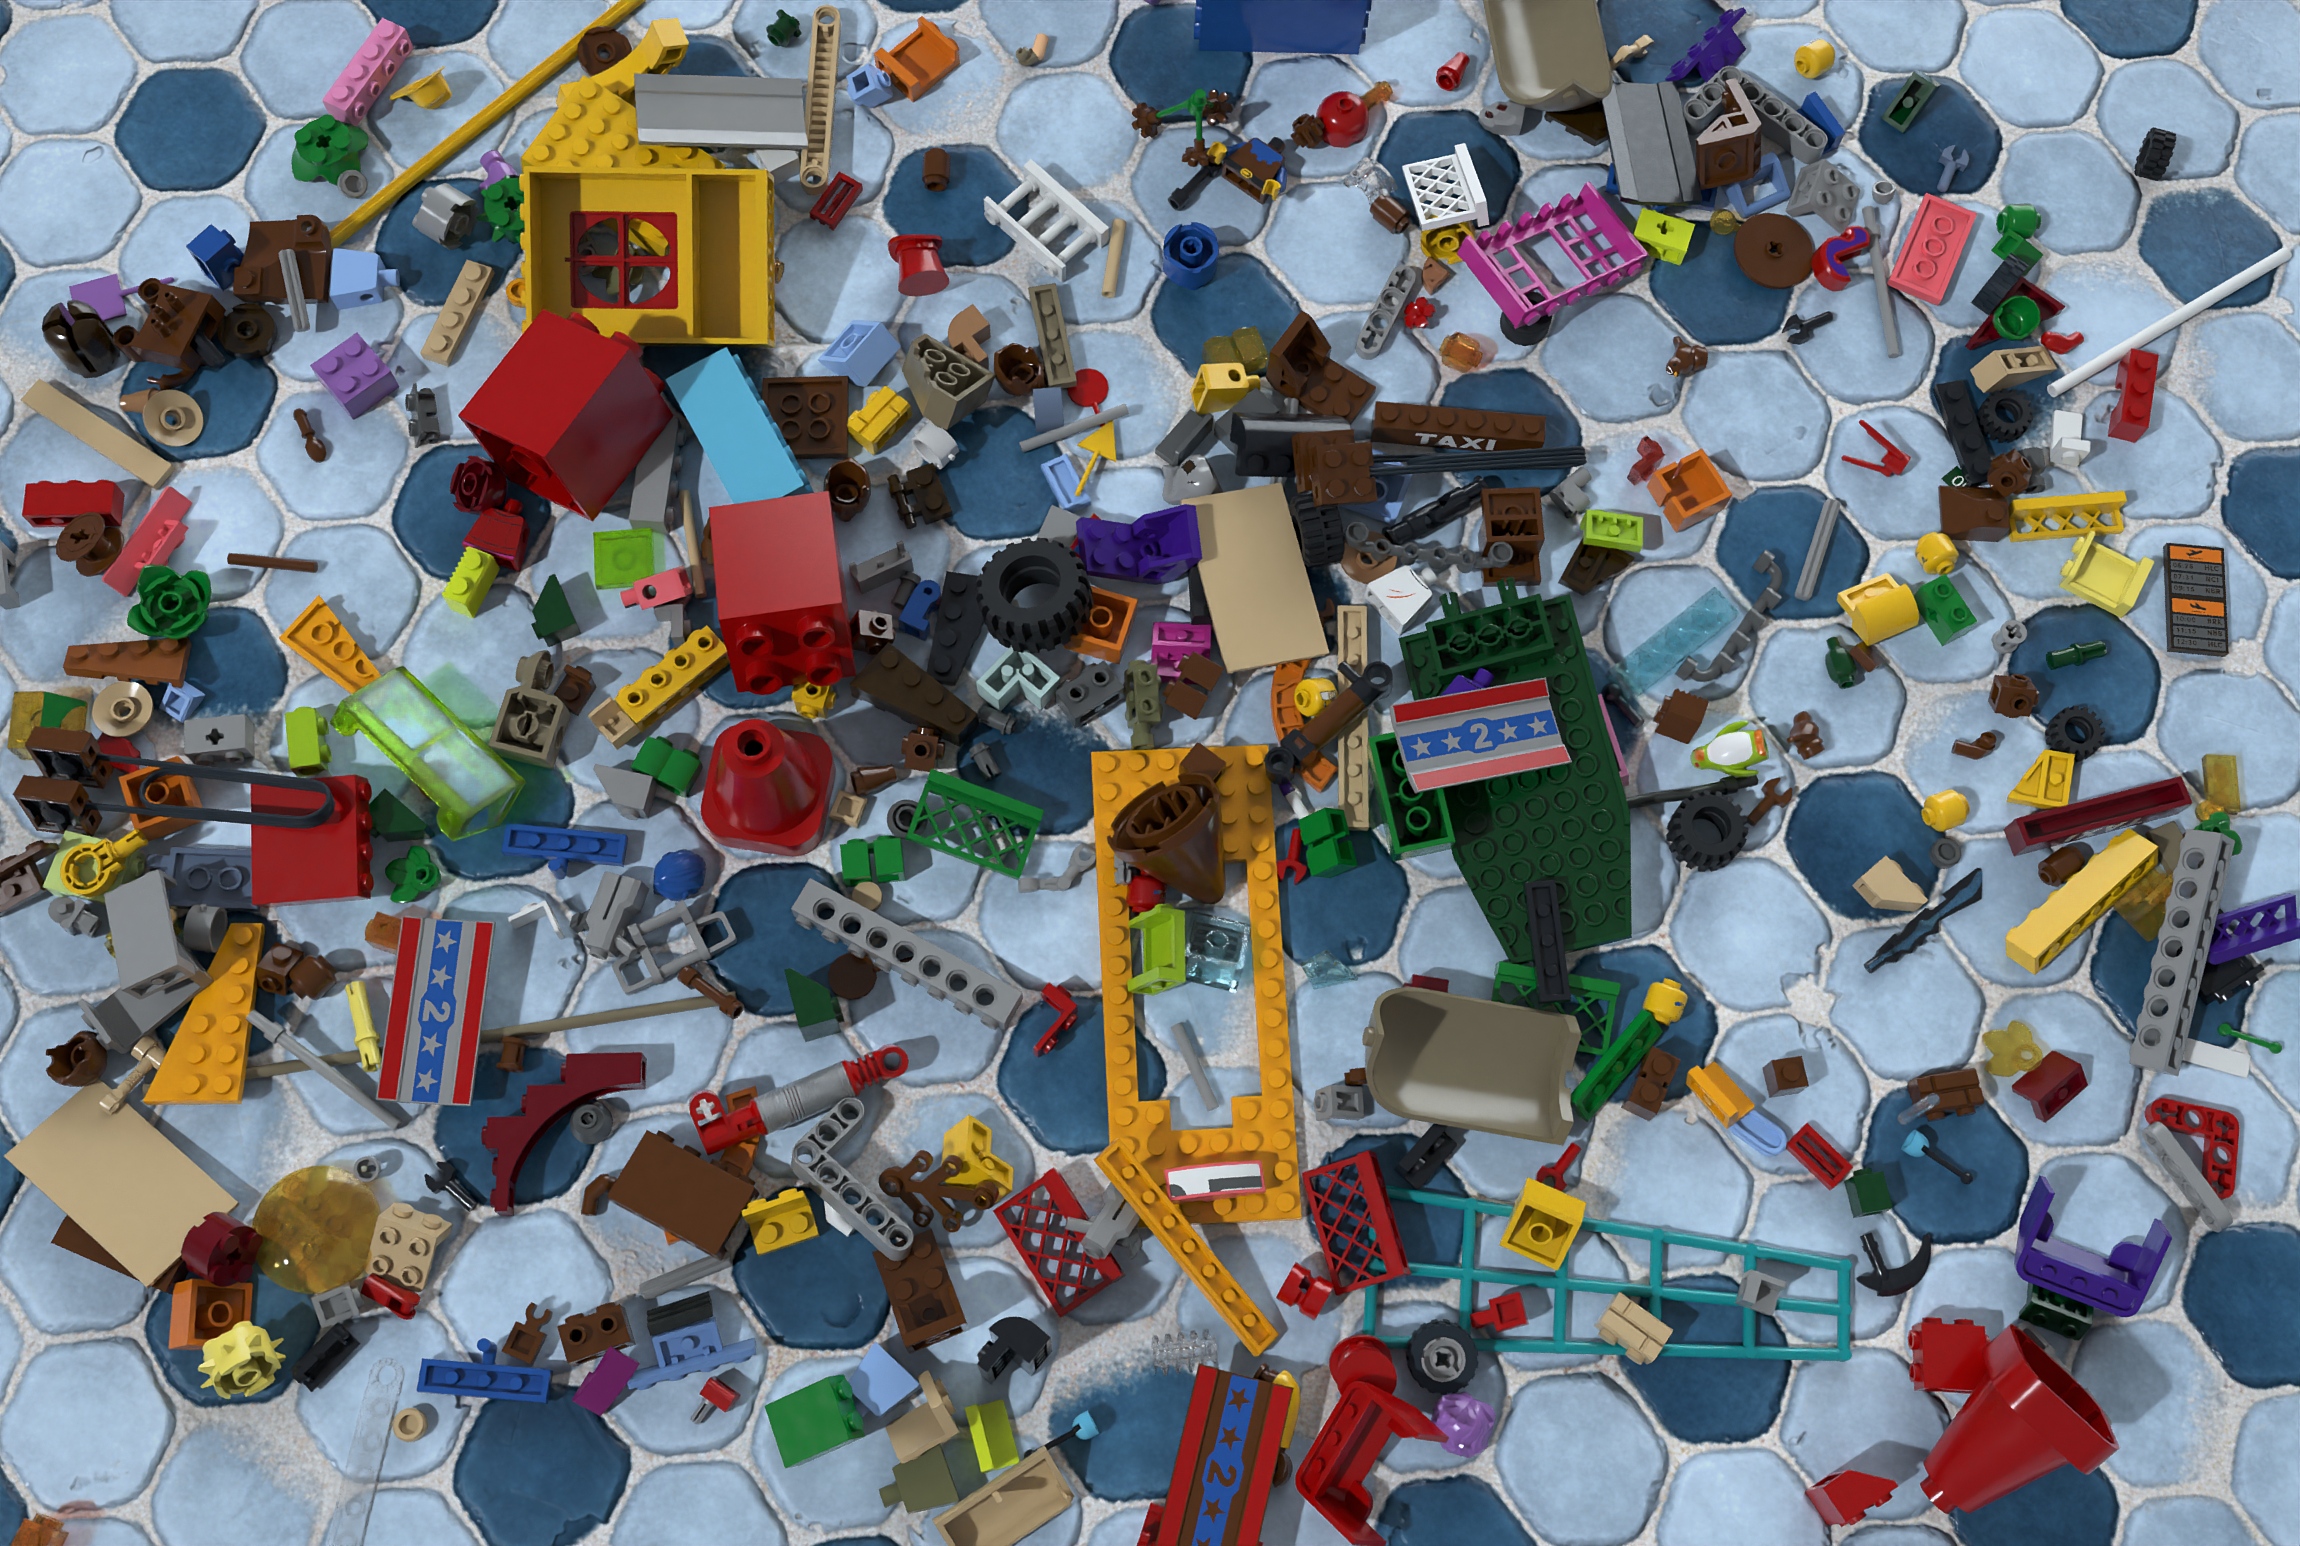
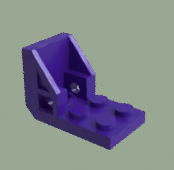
[1076,504,1203,585]

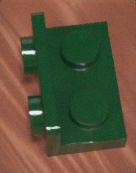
[2019,1282,2094,1341]

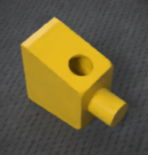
[1190,363,1260,415]

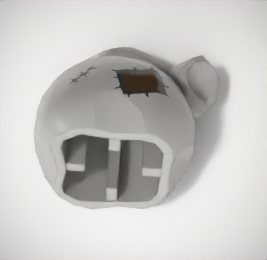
[1162,454,1223,505]

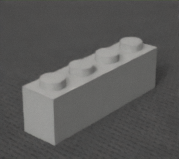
[629,417,686,534]

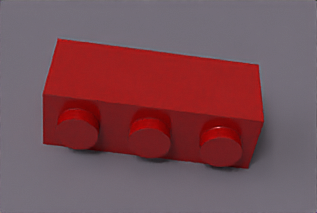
[22,480,125,528]

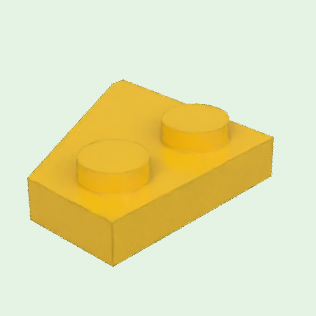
[2006,749,2075,810]

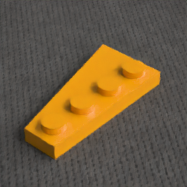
[279,595,390,709]

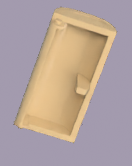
[932,1445,1075,1546]

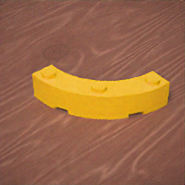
[556,18,689,108]

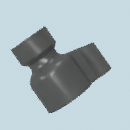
[2004,447,2046,494]

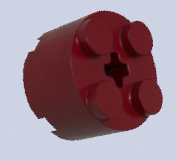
[181,1212,263,1287]

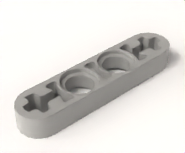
[1355,265,1416,360]
[2142,1121,2233,1232]

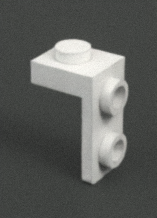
[2049,410,2091,466]

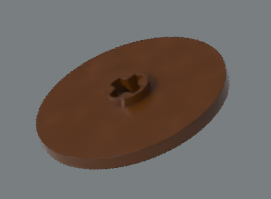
[1733,213,1814,289]

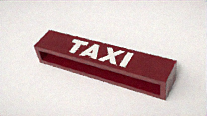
[2003,776,2192,857]

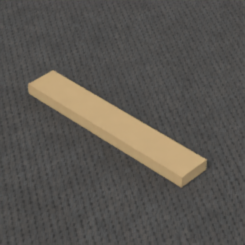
[20,378,175,491]

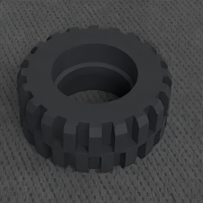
[975,538,1093,653]

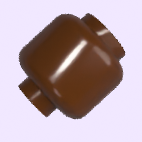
[289,954,338,1000]

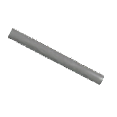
[1019,404,1129,453]

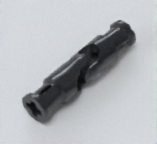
[1381,476,1489,545]

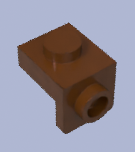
[256,942,304,996]

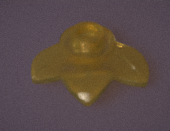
[1982,1021,2043,1077]

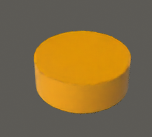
[506,278,525,308]

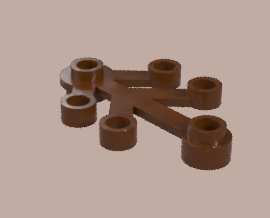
[879,1150,999,1232]

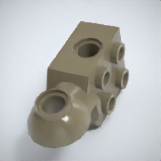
[488,650,571,770]

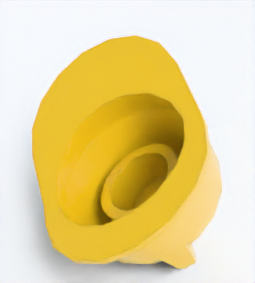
[389,66,452,109]

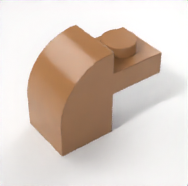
[948,304,991,370]

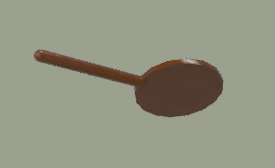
[828,953,914,1000]

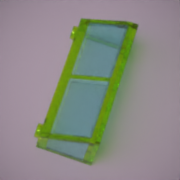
[330,666,526,842]

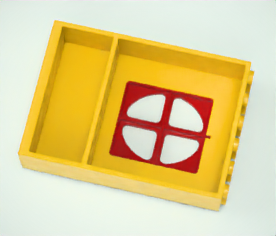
[519,166,775,348]

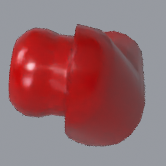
[2040,331,2084,355]

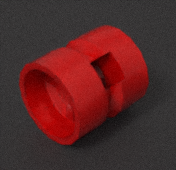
[1276,1262,1334,1321]

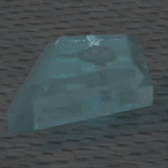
[1300,950,1358,990]

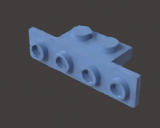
[627,1317,756,1390]

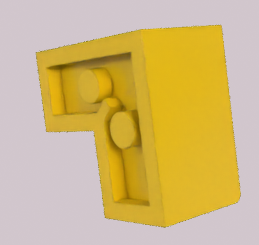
[941,1115,1014,1203]

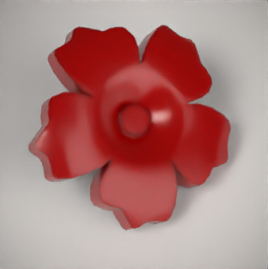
[1404,297,1436,329]

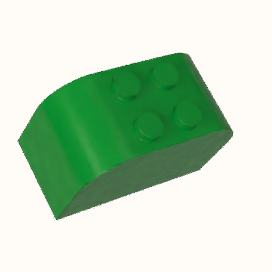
[1367,732,1455,862]

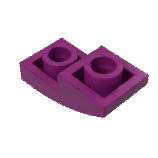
[572,1346,640,1416]

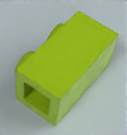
[285,707,332,778]

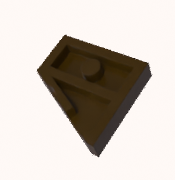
[1544,102,1608,147]
[1558,537,1635,596]

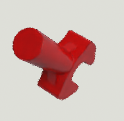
[1276,829,1307,885]
[1535,1143,1581,1192]

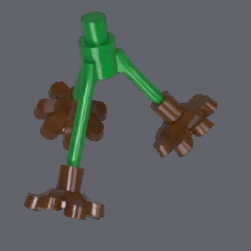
[1132,89,1234,167]

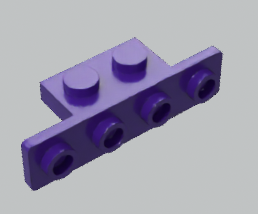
[1665,7,1747,83]

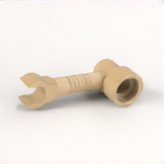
[99,1035,166,1115]

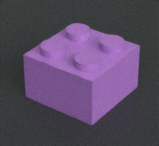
[310,333,399,420]

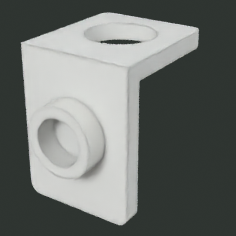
[508,900,565,940]

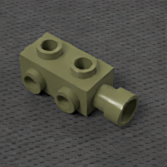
[1123,660,1163,750]

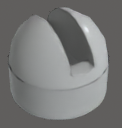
[1872,180,1895,205]
[353,1156,382,1182]

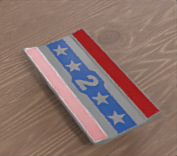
[1389,677,1572,793]
[376,915,496,1107]

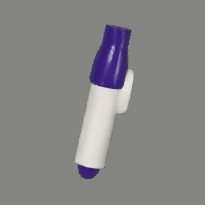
[1278,782,1310,819]

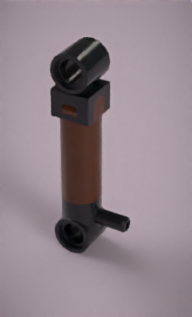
[1264,661,1393,785]

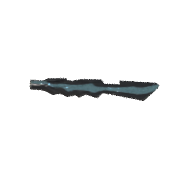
[1864,868,1982,973]

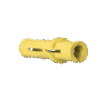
[345,981,382,1072]

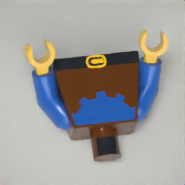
[1207,137,1287,205]

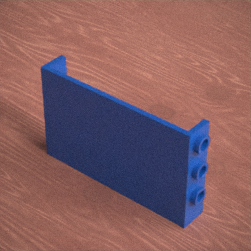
[1194,0,1372,55]

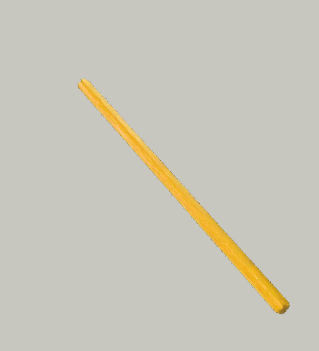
[329,0,646,252]

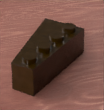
[849,642,979,747]

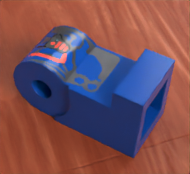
[898,580,941,641]

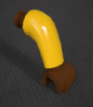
[1253,1363,1301,1488]

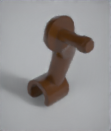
[147,358,208,391]

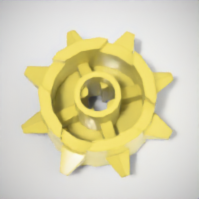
[198,1321,286,1399]

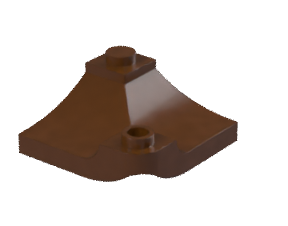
[233,215,331,305]

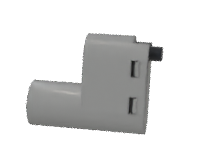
[1549,467,1592,519]

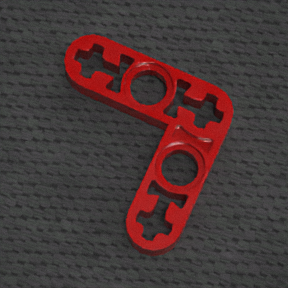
[2145,1098,2239,1200]

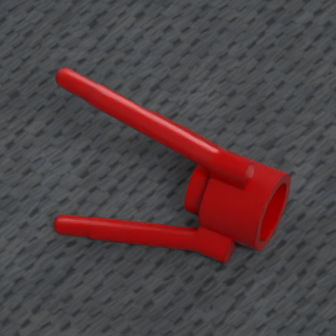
[1841,420,1911,477]

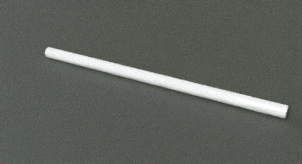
[2047,247,2292,397]

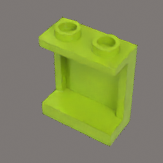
[1127,904,1186,996]

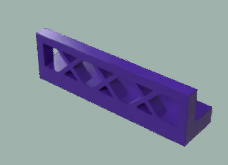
[2206,893,2300,965]

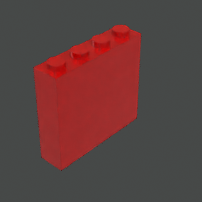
[251,775,374,908]

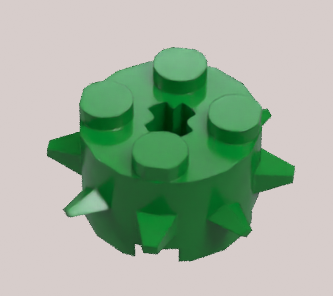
[476,175,525,245]

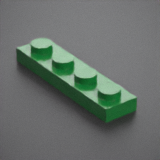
[1571,1009,1663,1122]

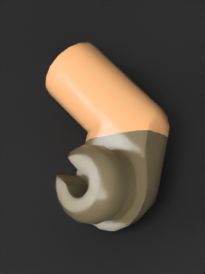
[1016,33,1049,66]

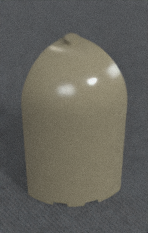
[1483,0,1613,112]
[1362,987,1582,1146]

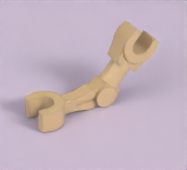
[1610,35,1654,71]

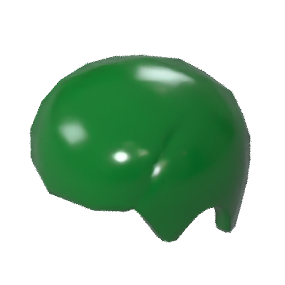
[1993,296,2040,341]

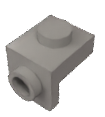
[654,601,692,648]
[311,1282,364,1328]

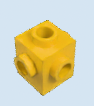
[791,682,836,719]

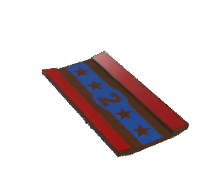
[1155,1363,1293,1546]

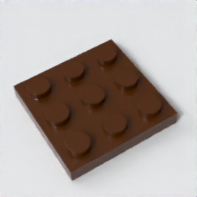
[762,376,849,459]

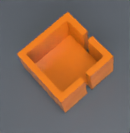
[1647,449,1732,533]

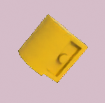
[1837,572,1919,646]

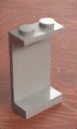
[104,869,196,1000]
[77,934,214,1055]

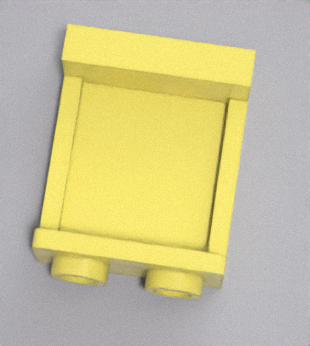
[2059,530,2155,618]

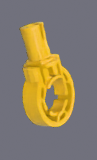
[60,828,148,897]

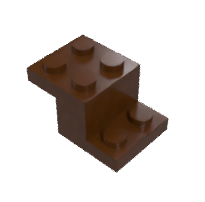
[1478,487,1545,587]

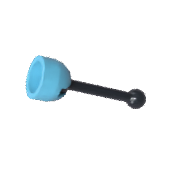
[1901,1129,1973,1184]
[1024,1410,1099,1459]

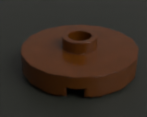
[578,26,632,77]

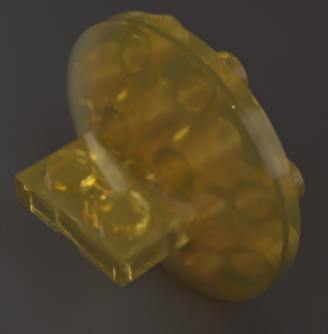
[252,1165,381,1294]

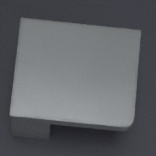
[1735,1269,1787,1316]

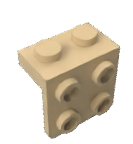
[365,1202,453,1292]
[886,1370,959,1463]

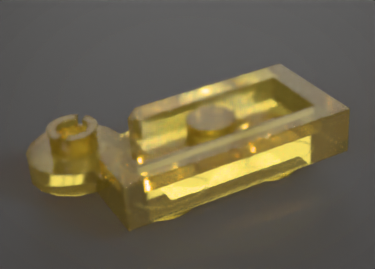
[2195,754,2241,822]

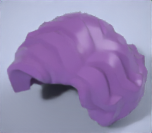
[1431,1392,1496,1458]

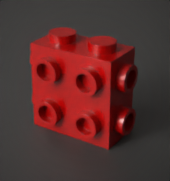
[1908,1317,1990,1394]

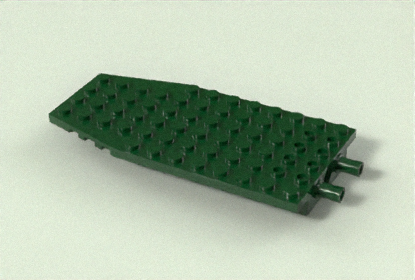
[1398,577,1632,965]

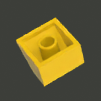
[1499,1177,1586,1271]

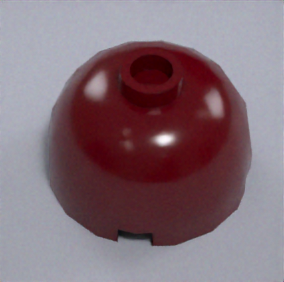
[450,456,507,515]

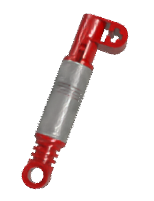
[688,1044,909,1156]

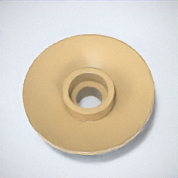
[143,390,203,447]
[92,681,154,738]

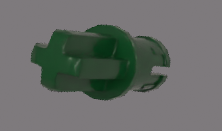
[2046,640,2107,670]

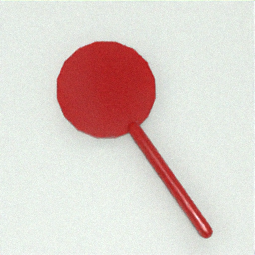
[1067,368,1109,427]

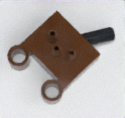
[113,278,226,372]

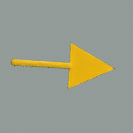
[1075,420,1116,496]

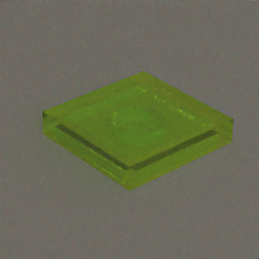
[593,528,655,590]

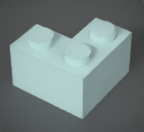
[976,646,1060,712]

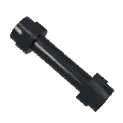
[1168,162,1222,211]

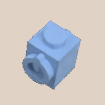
[846,64,893,109]

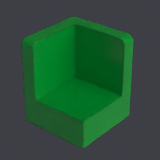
[1991,228,2043,276]

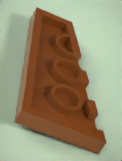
[63,637,192,688]

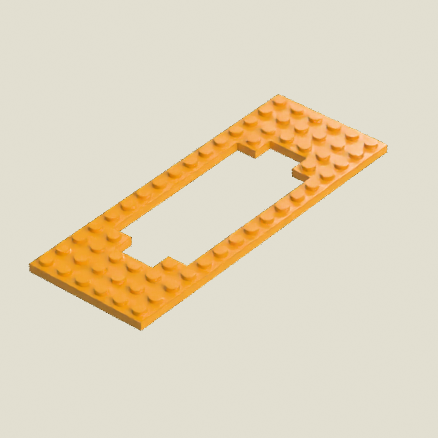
[1091,745,1302,1228]

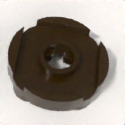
[217,303,277,359]

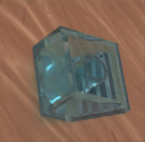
[1185,911,1251,993]

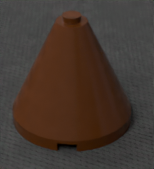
[1107,772,1226,905]

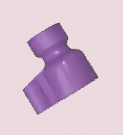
[479,150,519,192]

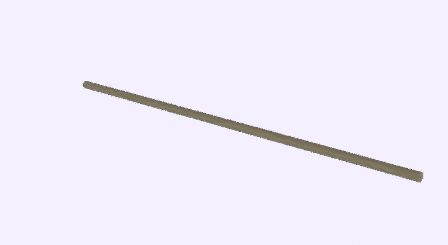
[142,991,737,1096]

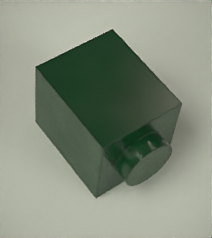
[1844,1168,1893,1218]

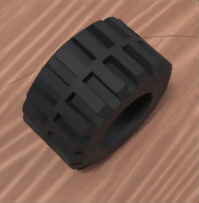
[1289,493,1345,568]
[1666,790,1749,872]

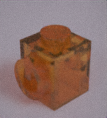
[11,1513,69,1546]

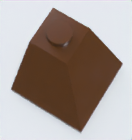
[1938,485,2010,542]

